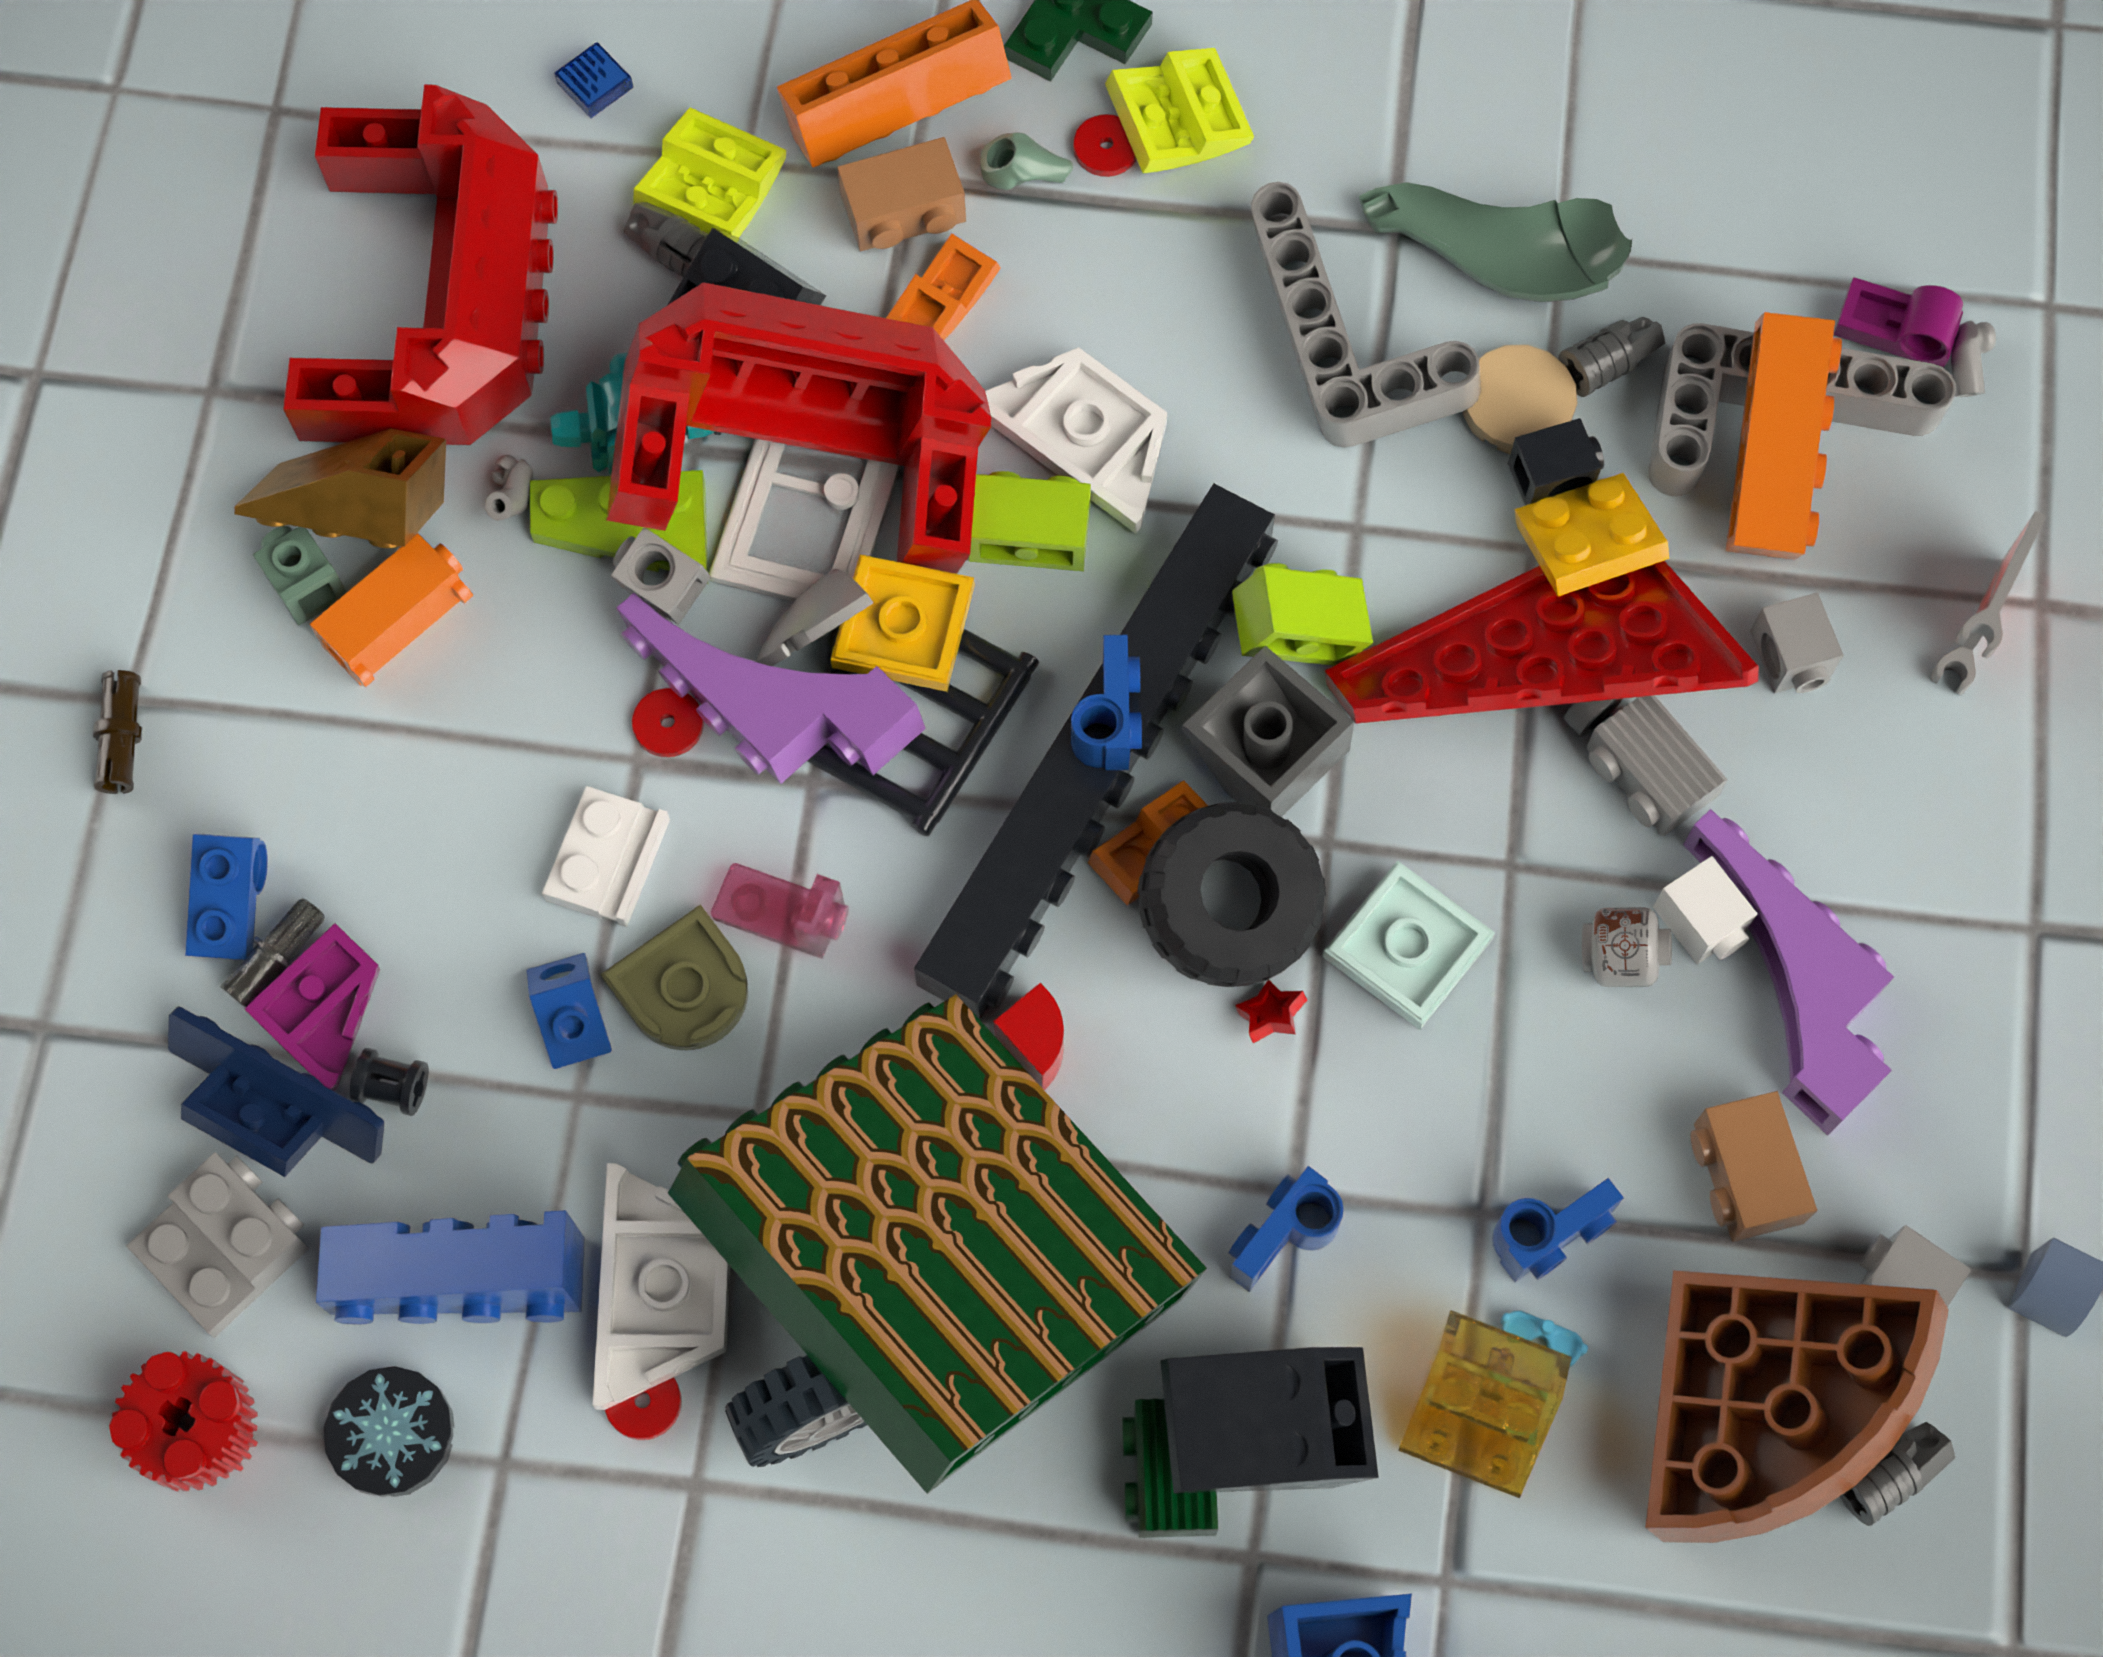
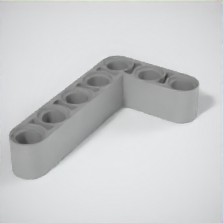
[1251,182,1481,448]
[1649,323,1956,496]

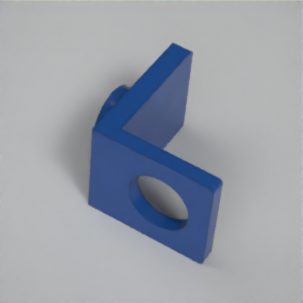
[526,953,612,1069]

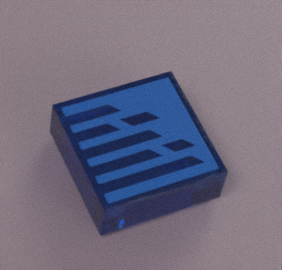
[554,42,634,118]

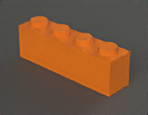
[777,0,1012,168]
[1725,312,1842,560]

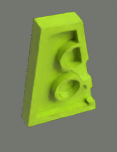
[530,470,709,584]

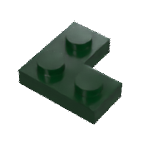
[1004,0,1153,81]

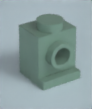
[253,526,347,626]

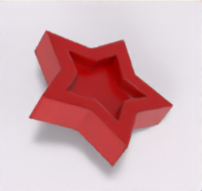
[1235,979,1307,1043]

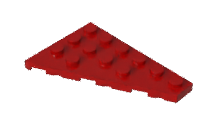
[1324,560,1759,724]

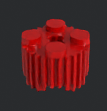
[109,1351,258,1492]

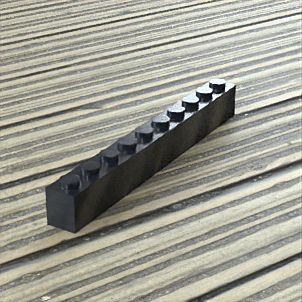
[914,483,1278,1020]

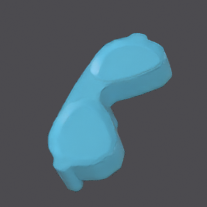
[1500,1310,1588,1370]

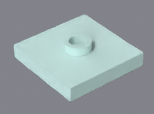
[1322,860,1495,1030]

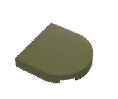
[600,904,748,1050]

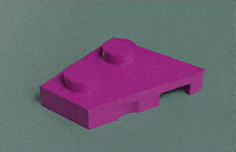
[245,923,380,1091]

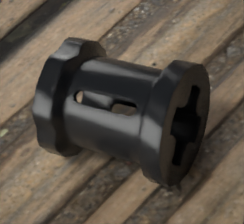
[350,1048,429,1116]

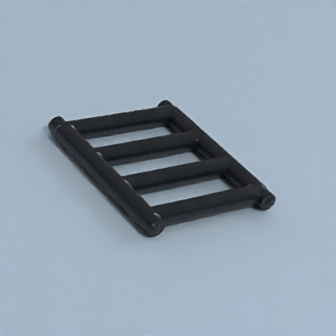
[807,629,1039,837]

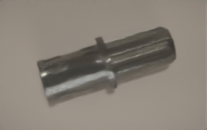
[219,898,325,1007]

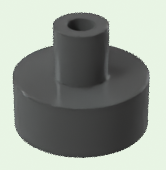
[1564,699,1623,737]

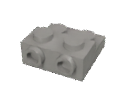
[126,1152,310,1338]

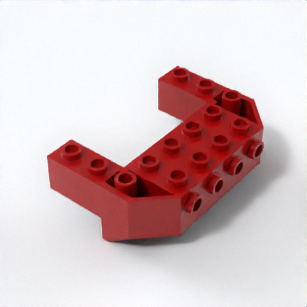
[283,84,558,445]
[606,282,992,574]

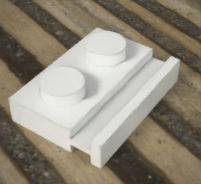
[542,786,670,927]

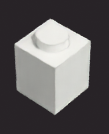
[1653,856,1757,964]

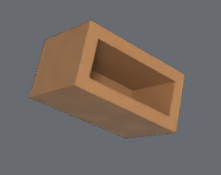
[837,137,966,252]
[1690,1091,1818,1242]

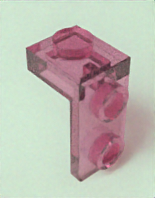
[711,863,849,959]

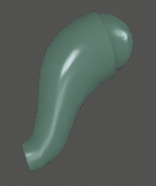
[1359,182,1633,302]

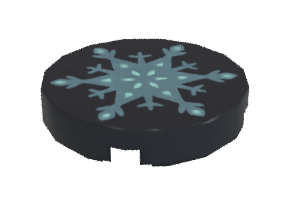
[323,1366,455,1497]

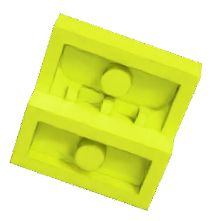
[1105,48,1254,174]
[633,107,787,238]

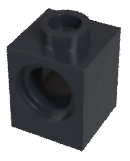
[1507,418,1604,506]

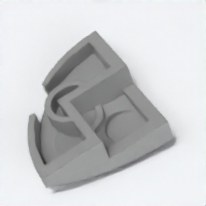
[755,569,873,666]

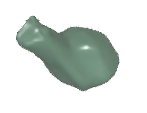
[980,132,1073,190]

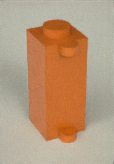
[310,533,473,687]

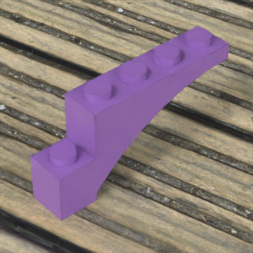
[616,593,926,784]
[1683,809,1894,1136]

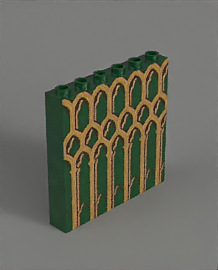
[668,994,1207,1494]

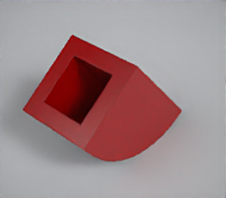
[993,982,1064,1090]

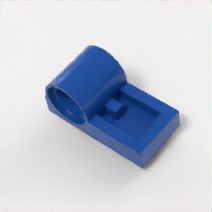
[1071,635,1142,770]
[185,834,268,960]
[1228,1166,1344,1292]
[1492,1178,1624,1282]

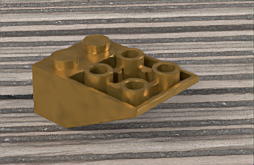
[234,428,446,548]

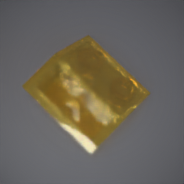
[1398,1310,1572,1499]

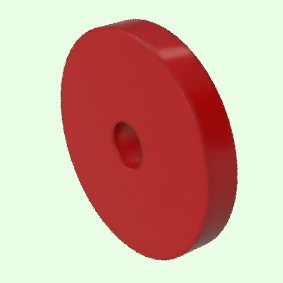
[1073,114,1137,177]
[632,688,704,757]
[605,1377,682,1440]

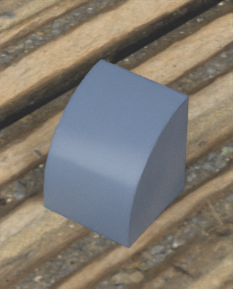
[2008,1237,2103,1337]

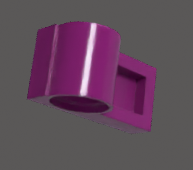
[1834,277,1963,368]

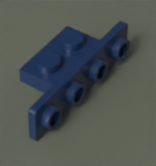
[168,1006,385,1177]

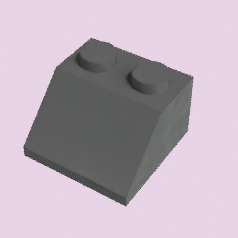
[1182,646,1354,817]

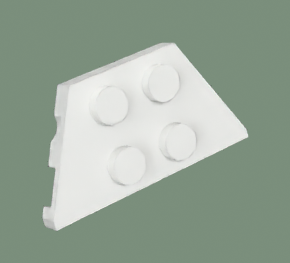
[985,347,1167,534]
[593,1163,730,1410]

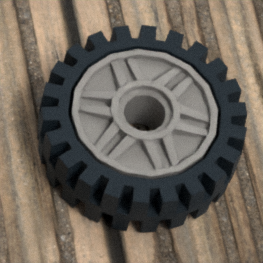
[725,1355,867,1467]

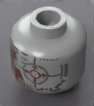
[1582,907,1672,987]

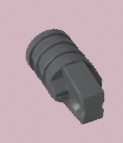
[624,202,708,278]
[1558,317,1666,397]
[1840,1422,1955,1526]

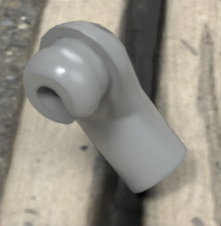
[1951,321,1996,397]
[485,455,533,521]

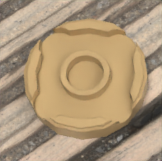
[1463,345,1577,454]

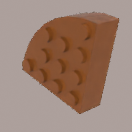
[1645,1270,1949,1543]

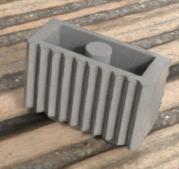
[1587,695,1728,836]

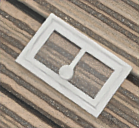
[709,439,901,602]

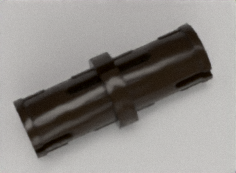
[92,670,143,794]

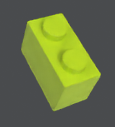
[969,471,1091,572]
[1232,563,1373,666]

